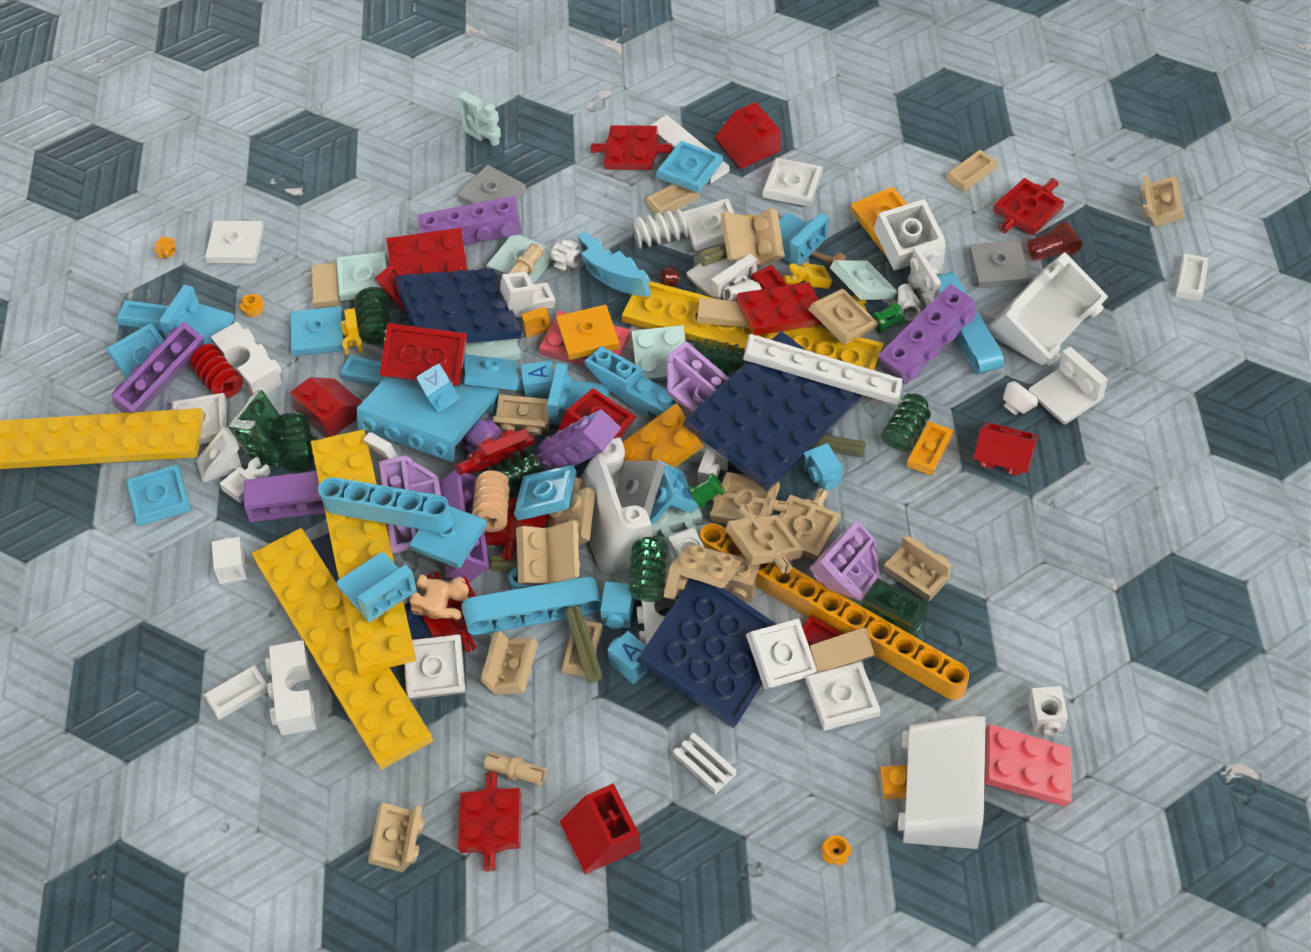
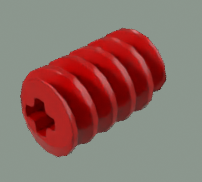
[190,343,243,399]

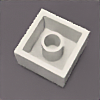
[874,199,946,271]

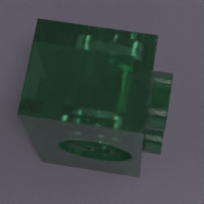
[862,578,928,637]

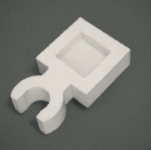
[220,457,270,503]

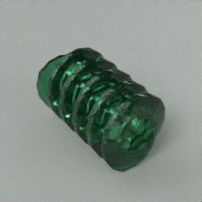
[354,287,390,345]
[694,338,748,376]
[880,393,931,452]
[275,412,314,471]
[481,449,542,493]
[629,537,667,603]

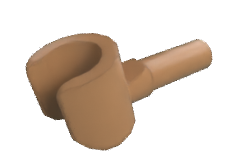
[812,251,846,267]

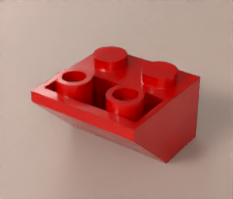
[560,783,641,875]

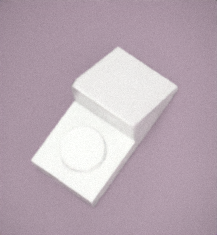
[196,427,242,482]

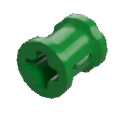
[870,302,905,334]
[689,473,726,508]

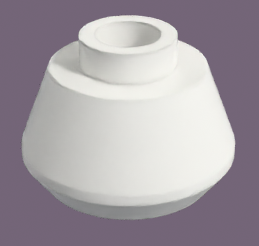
[1003,381,1038,415]

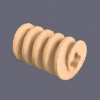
[472,470,510,532]

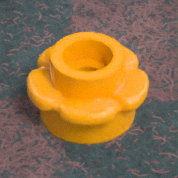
[153,236,177,259]
[239,294,264,317]
[821,835,852,865]

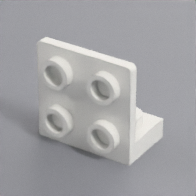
[908,238,946,309]
[686,254,757,300]
[1029,347,1108,425]

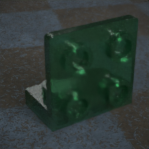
[228,389,287,467]

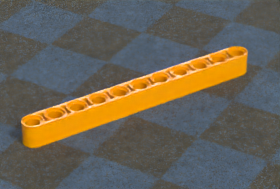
[700,524,969,700]

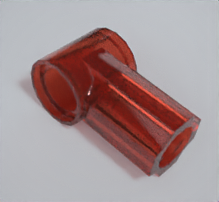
[1027,222,1083,261]

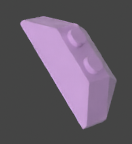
[667,341,729,414]
[379,455,442,554]
[809,520,880,601]

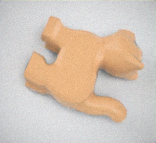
[410,575,469,620]

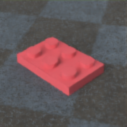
[539,311,631,368]
[984,724,1071,807]

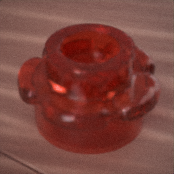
[660,265,680,287]

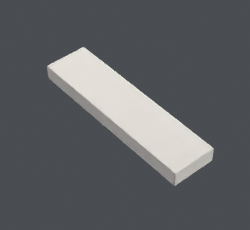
[650,115,729,183]

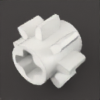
[551,239,582,271]

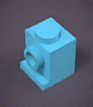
[802,443,843,491]

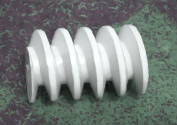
[633,209,688,249]

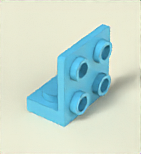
[779,213,829,266]
[159,284,235,344]
[547,363,610,425]
[649,460,698,525]
[337,552,417,623]

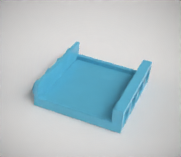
[357,375,498,462]

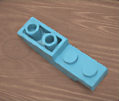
[577,231,651,297]
[585,346,683,417]

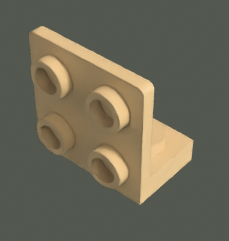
[721,208,785,267]
[516,521,580,585]
[664,545,741,600]

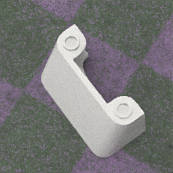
[987,252,1108,366]
[580,437,654,574]
[898,715,985,849]

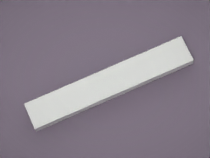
[743,334,903,405]

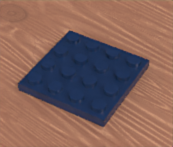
[394,268,522,343]
[636,579,777,728]

